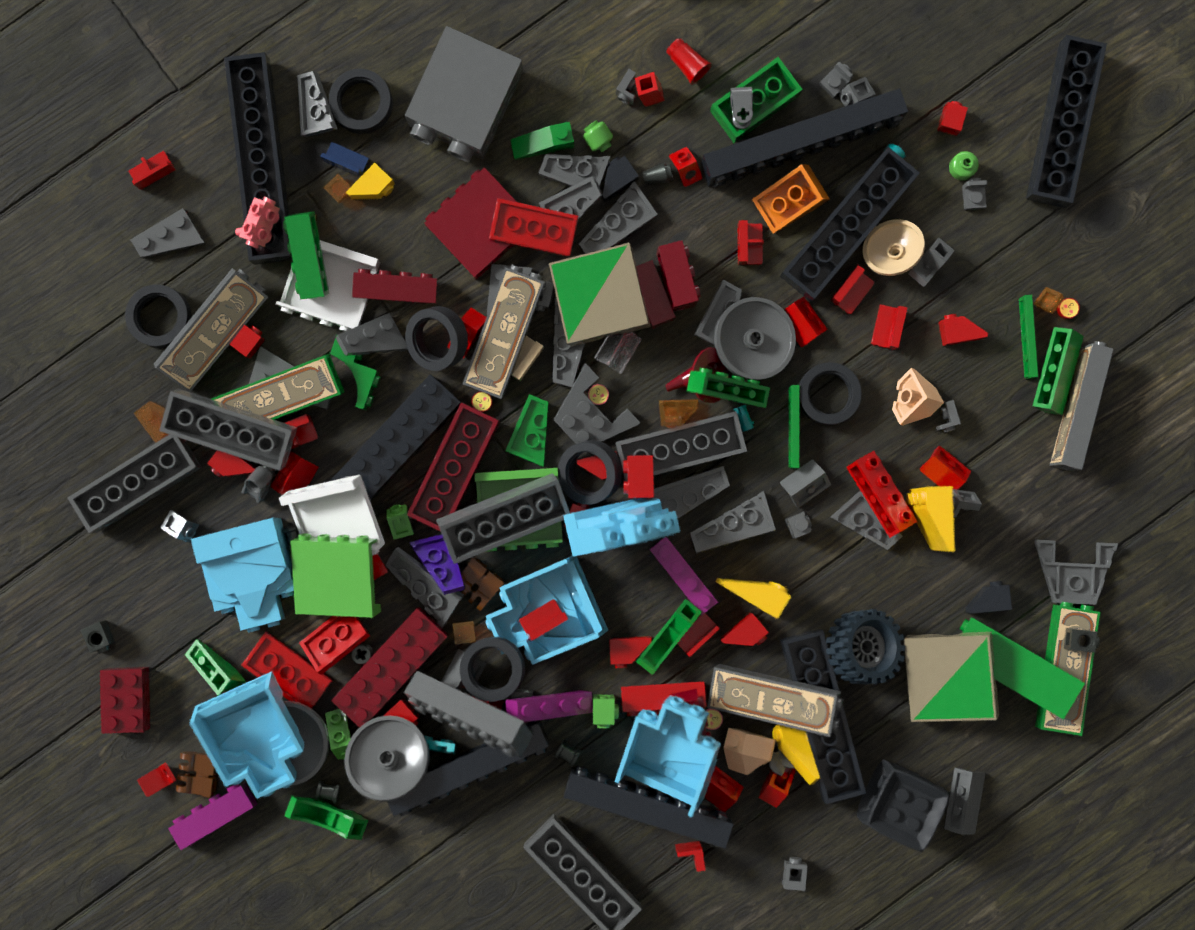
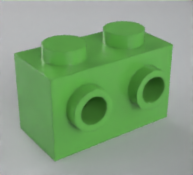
[593,694,619,728]

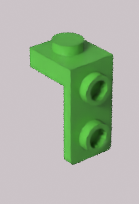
[325,709,351,760]

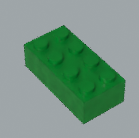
[710,57,803,143]

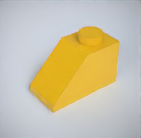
[346,163,395,199]

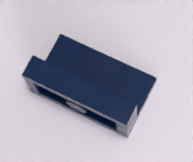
[320,142,370,177]

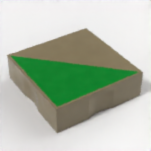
[549,243,651,347]
[904,632,999,722]

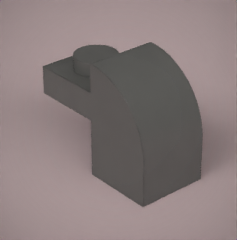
[908,238,954,287]

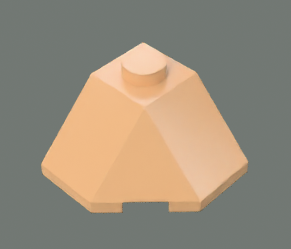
[892,368,944,425]
[724,728,776,775]

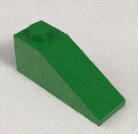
[510,122,574,160]
[185,639,246,696]

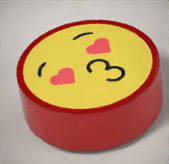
[1057,298,1079,319]
[472,391,492,412]

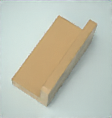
[512,336,544,381]

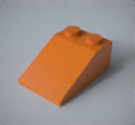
[752,164,830,234]

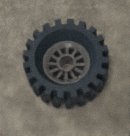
[826,609,905,684]

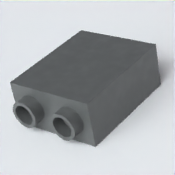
[405,26,524,162]

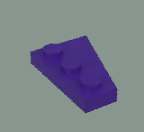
[410,534,465,595]

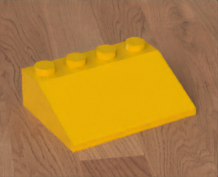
[906,487,954,551]
[715,578,791,619]

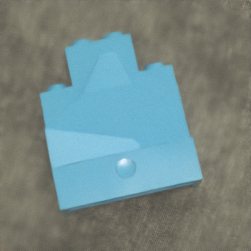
[563,498,680,556]
[191,518,294,633]
[486,556,608,665]
[190,671,305,799]
[615,696,721,817]

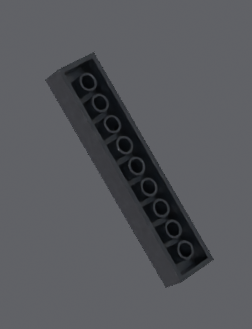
[224,52,293,265]
[701,88,908,188]

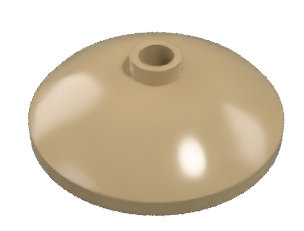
[863,219,925,276]

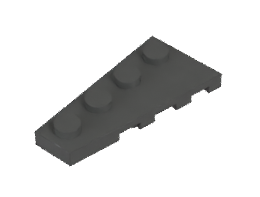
[579,181,658,254]
[553,298,586,388]
[249,347,331,409]
[654,466,730,519]
[690,491,776,554]

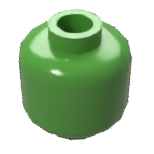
[583,120,613,152]
[949,151,979,181]

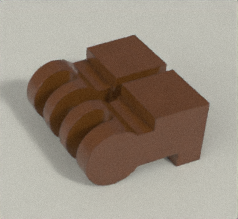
[461,557,506,611]
[176,751,219,798]

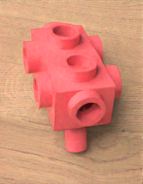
[235,197,280,249]

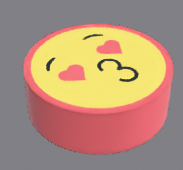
[588,384,609,405]
[705,708,723,730]

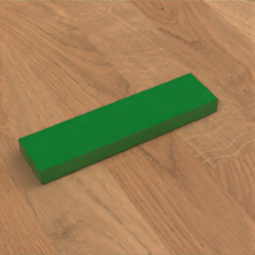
[1019,295,1038,379]
[789,385,799,469]

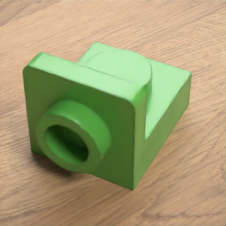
[387,505,414,539]

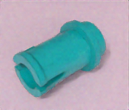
[734,405,754,432]

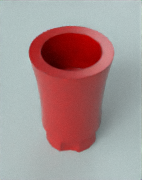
[666,38,712,85]

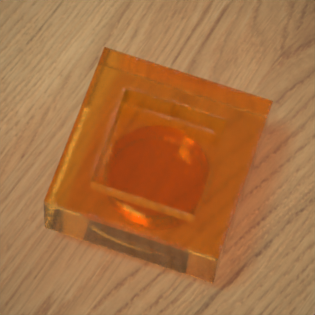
[324,174,351,203]
[1034,287,1065,314]
[453,621,476,644]

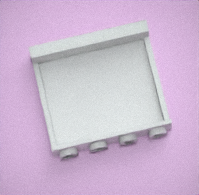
[276,240,381,332]
[279,475,385,555]

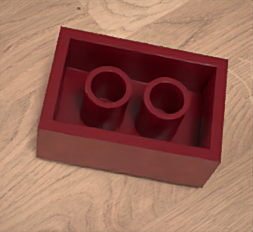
[656,240,701,312]
[100,667,150,734]

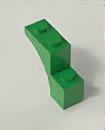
[330,338,381,411]
[636,599,702,675]
[285,796,368,840]

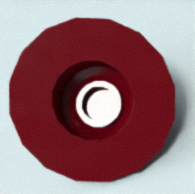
[665,347,732,403]

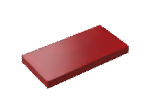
[489,198,578,257]
[241,631,333,708]

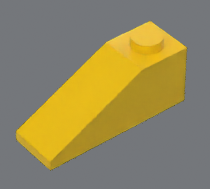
[772,724,820,785]

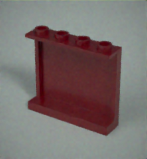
[424,167,516,280]

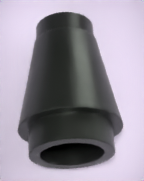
[642,163,673,184]

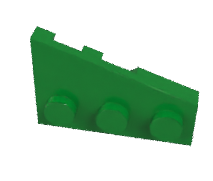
[506,394,548,467]

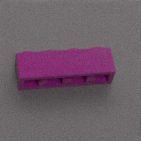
[649,537,718,615]
[506,690,593,722]
[168,782,258,850]

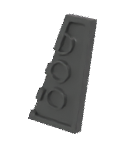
[386,547,464,629]

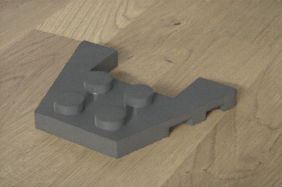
[554,364,640,444]
[1035,540,1118,605]

